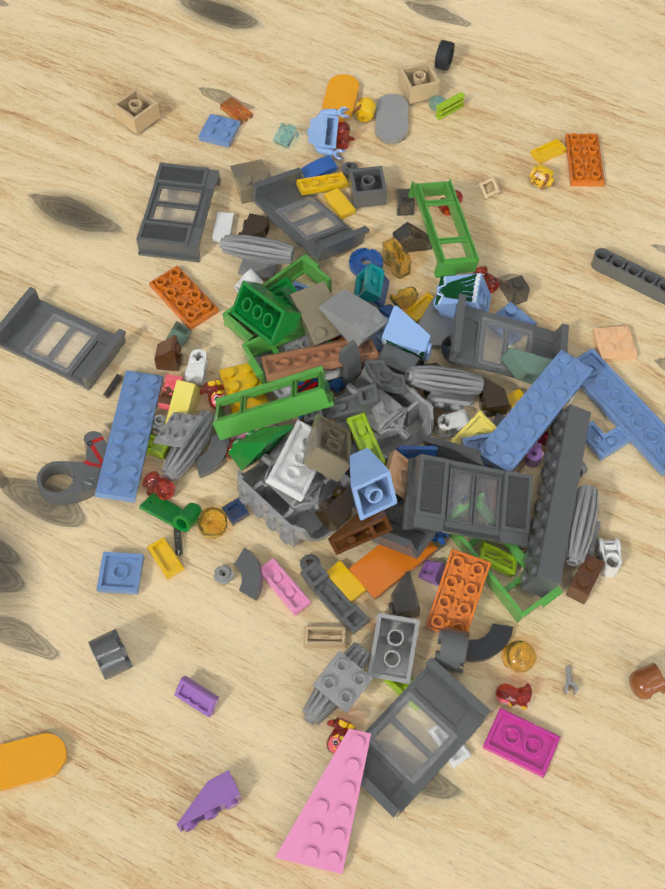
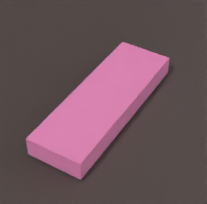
[261,558,311,616]

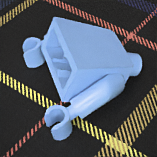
[307,107,350,159]

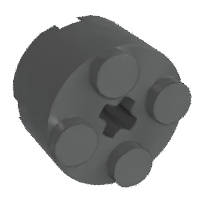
[434,627,470,674]
[88,629,133,680]

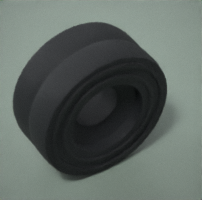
[435,40,455,71]

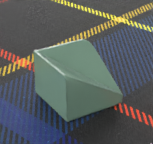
[166,321,192,347]

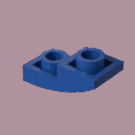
[301,155,338,178]

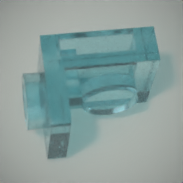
[273,123,299,148]

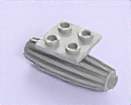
[219,235,295,280]
[405,365,484,411]
[154,410,215,481]
[565,484,600,566]
[302,642,373,725]

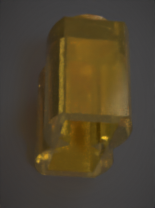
[382,237,411,279]

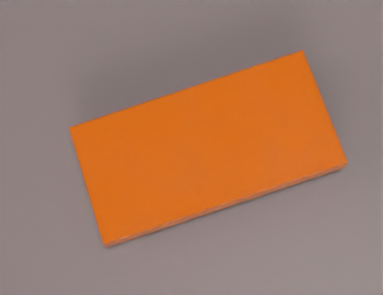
[565,133,605,186]
[149,265,219,330]
[349,542,437,600]
[425,548,492,638]

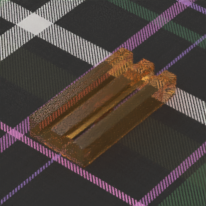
[220,97,253,125]

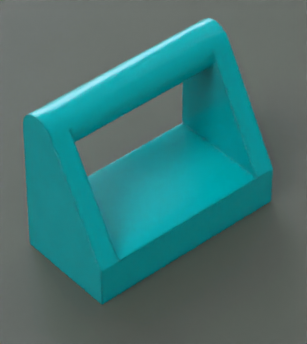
[354,263,385,302]

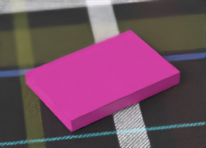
[482,708,560,778]

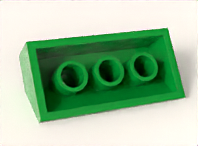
[230,280,301,346]

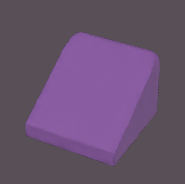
[418,560,445,587]

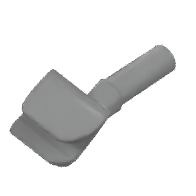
[563,666,578,695]

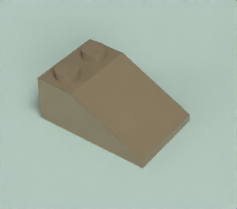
[230,159,271,204]
[290,281,341,346]
[303,413,351,482]

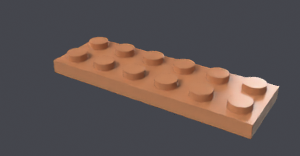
[261,338,378,382]

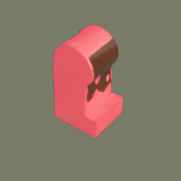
[159,374,184,411]

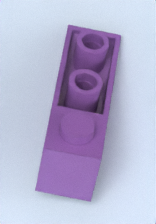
[177,770,242,832]

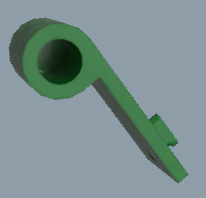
[139,493,203,532]

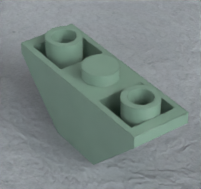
[501,347,553,384]

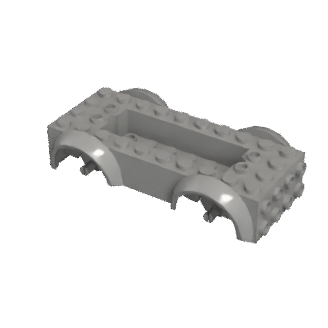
[237,366,434,548]

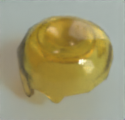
[390,286,418,310]
[197,506,228,539]
[501,640,537,673]

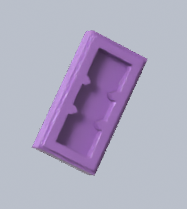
[174,676,220,717]

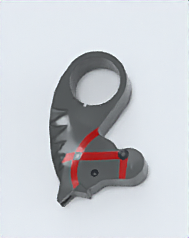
[37,431,107,505]

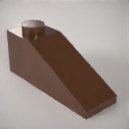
[328,510,393,555]

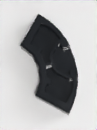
[466,623,513,663]

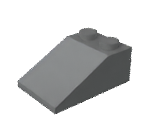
[318,289,388,347]
[368,613,420,684]

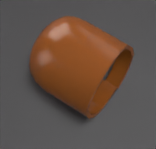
[629,662,665,700]

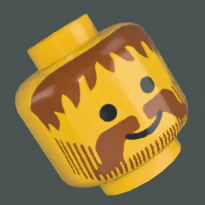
[354,97,376,122]
[529,164,555,189]

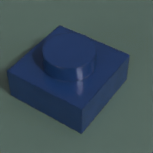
[221,498,249,526]

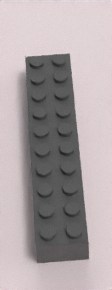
[519,404,591,598]

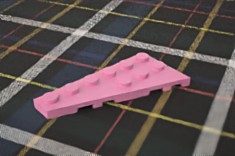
[275,728,371,874]

